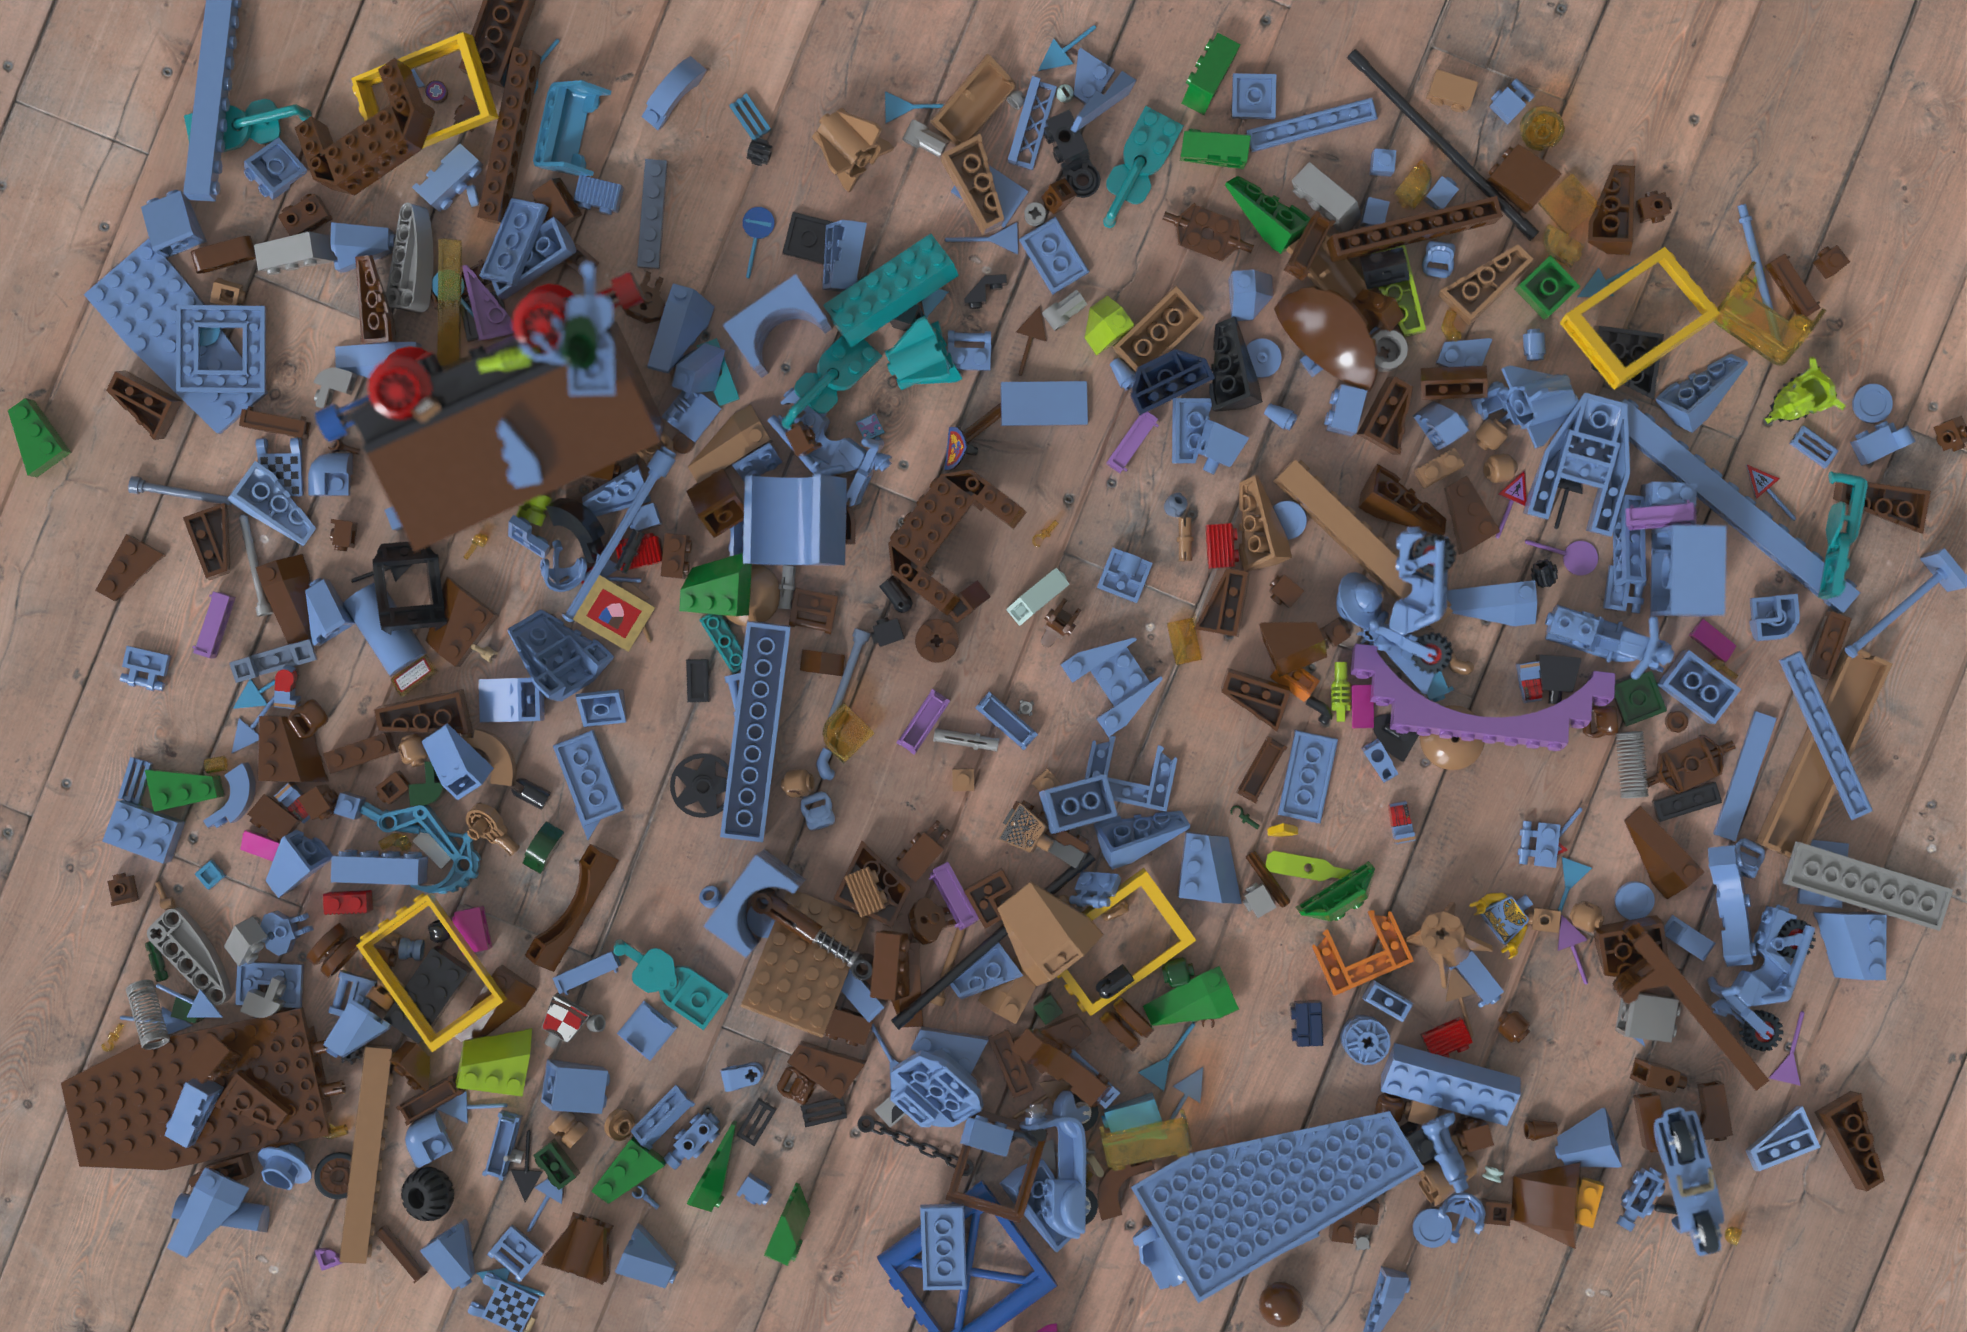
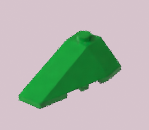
[1225,176,1310,254]
[1143,966,1239,1026]
[686,1121,737,1212]

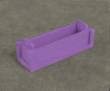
[1106,412,1159,473]
[1626,500,1697,530]
[192,591,236,658]
[896,689,950,755]
[929,862,979,931]

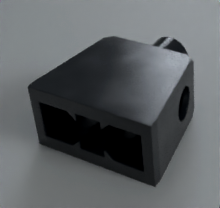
[1536,655,1581,704]
[1399,1121,1438,1164]

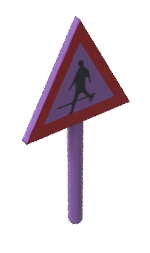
[1495,471,1527,539]

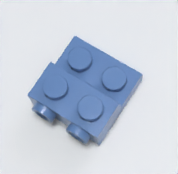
[244,137,307,200]

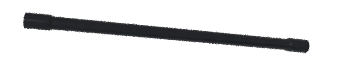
[1347,49,1539,241]
[891,852,1096,1030]

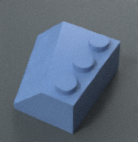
[1177,831,1242,904]
[1813,912,1887,980]

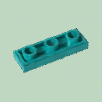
[697,338,740,407]
[699,614,743,674]

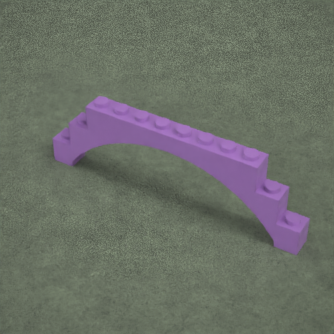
[1350,644,1615,751]

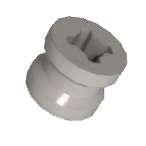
[1024,202,1046,227]

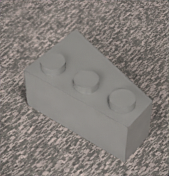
[1292,162,1361,233]
[254,232,337,275]

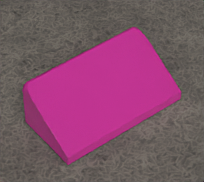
[1689,619,1736,663]
[1352,685,1374,728]
[240,829,280,861]

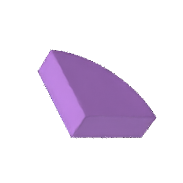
[315,1248,342,1271]

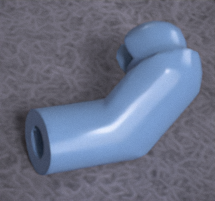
[816,747,835,780]

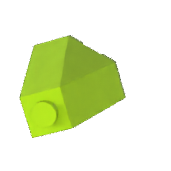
[1084,295,1134,356]

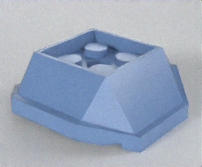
[891,1049,984,1127]

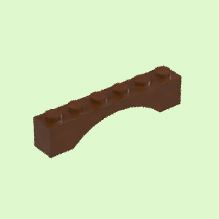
[525,844,619,972]

